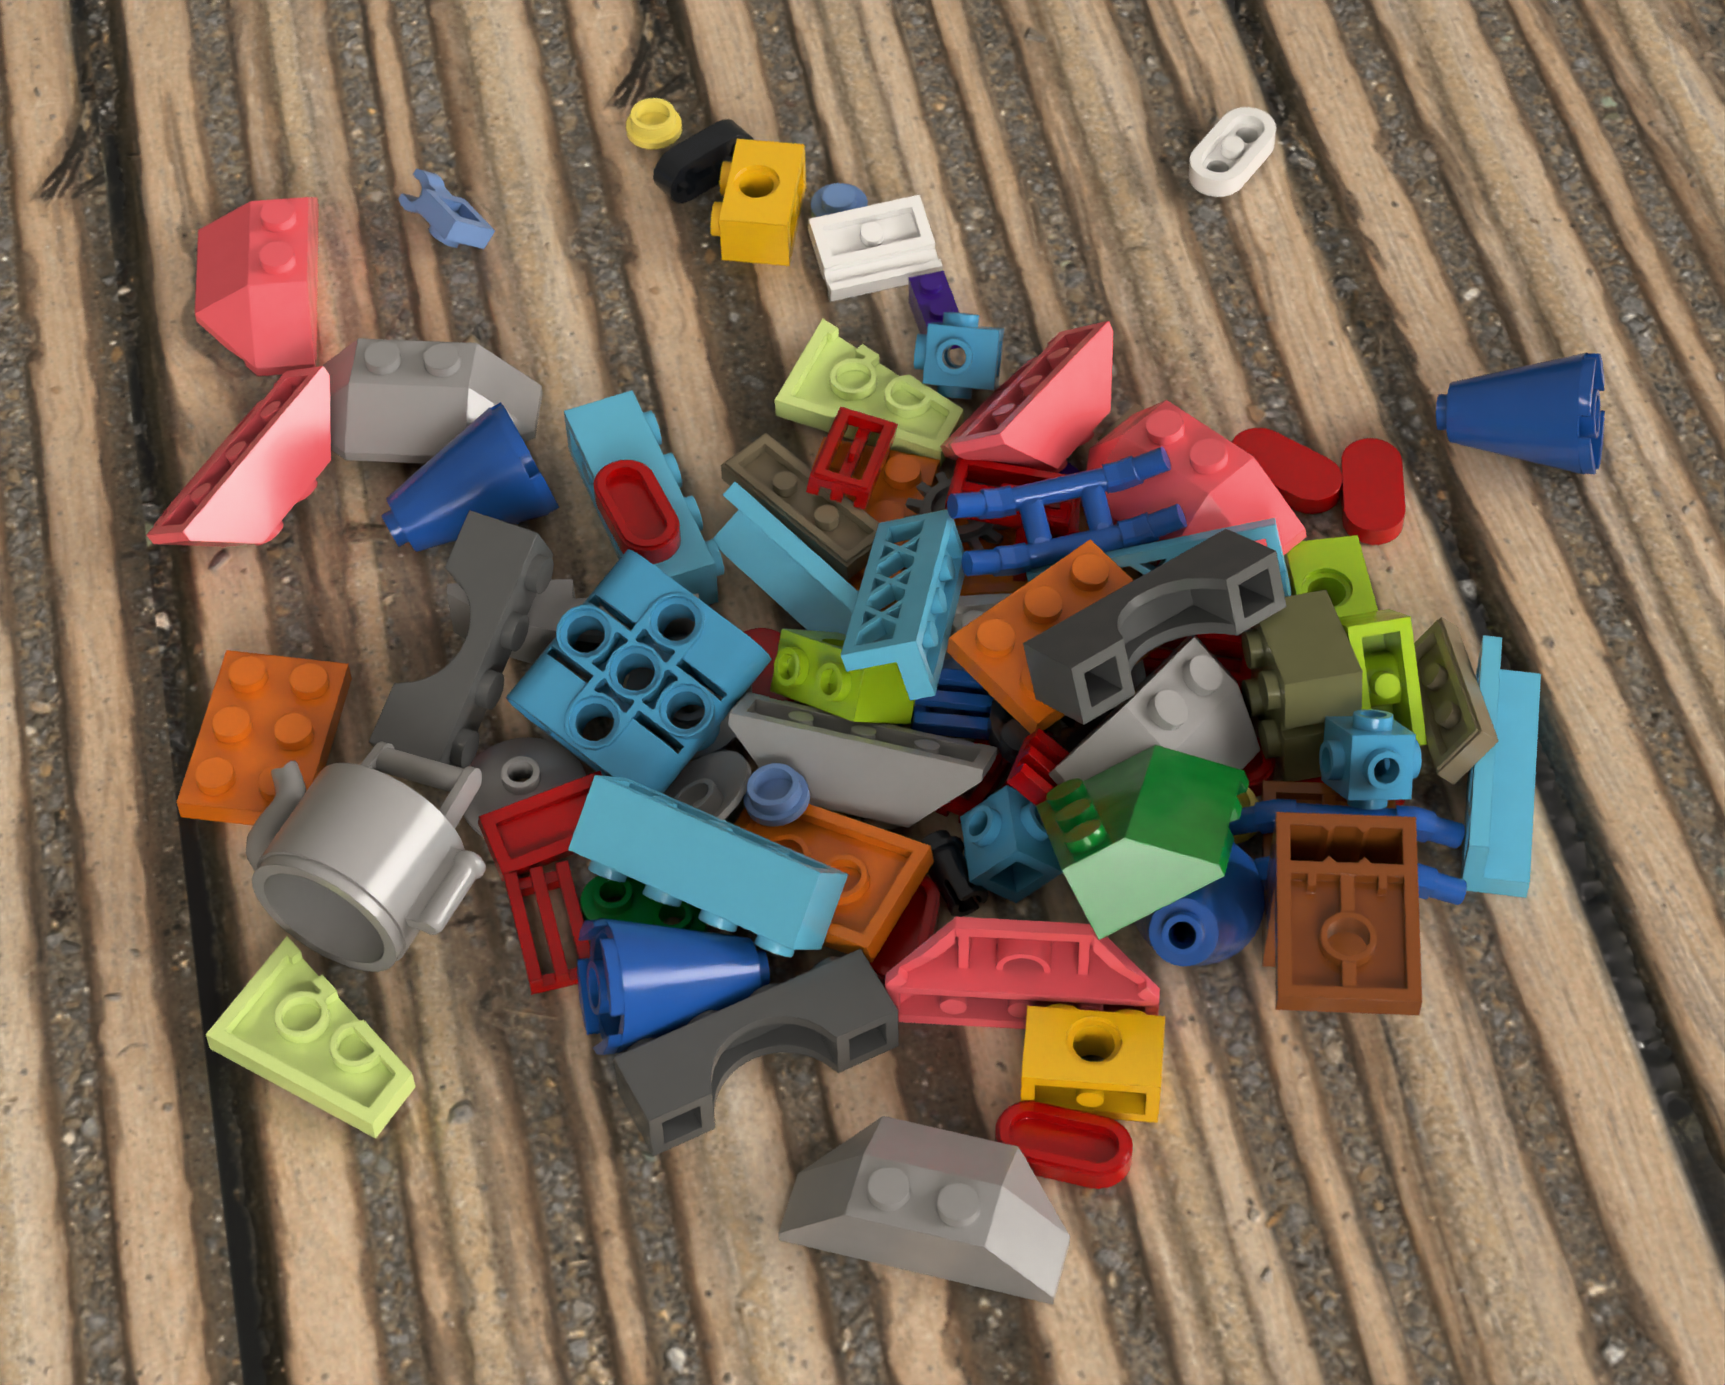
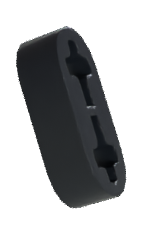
[653,119,754,203]

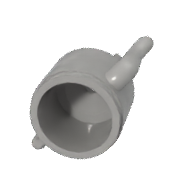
[246,741,486,972]

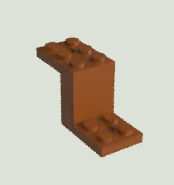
[1261,781,1422,1016]

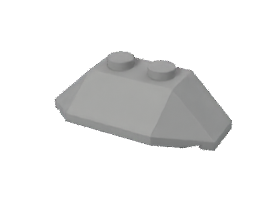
[322,338,543,463]
[1048,635,1261,785]
[728,692,997,829]
[779,1116,1070,1304]

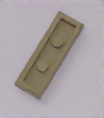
[721,433,879,580]
[1414,617,1499,785]

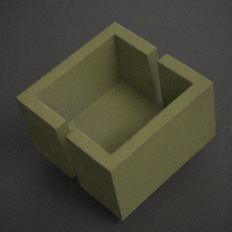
[1241,590,1363,782]

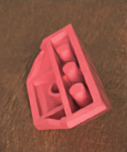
[195,197,319,376]
[940,321,1113,473]
[146,366,331,547]
[1086,400,1307,555]
[885,917,1160,1029]

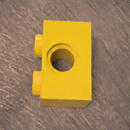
[711,139,806,266]
[1020,1004,1165,1123]

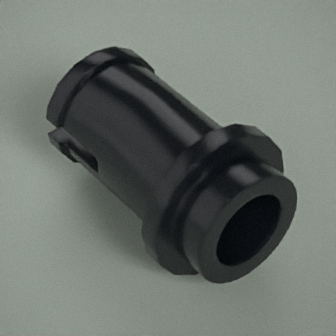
[920,830,989,917]

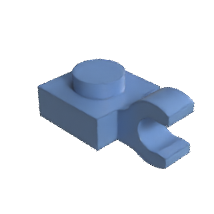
[398,169,495,249]

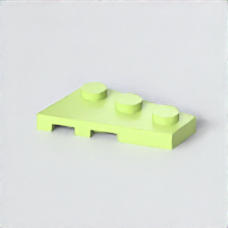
[775,319,964,467]
[206,936,415,1139]

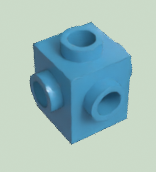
[914,312,1004,399]
[1319,709,1422,810]
[960,785,1063,903]

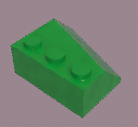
[1036,745,1249,940]

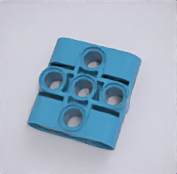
[506,549,772,794]

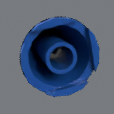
[1436,352,1605,475]
[381,402,559,552]
[1135,842,1265,966]
[577,918,770,1055]

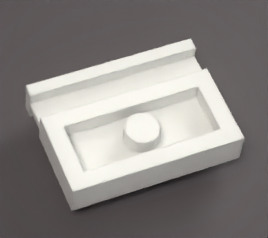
[808,195,943,302]

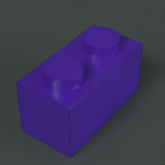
[908,270,961,350]

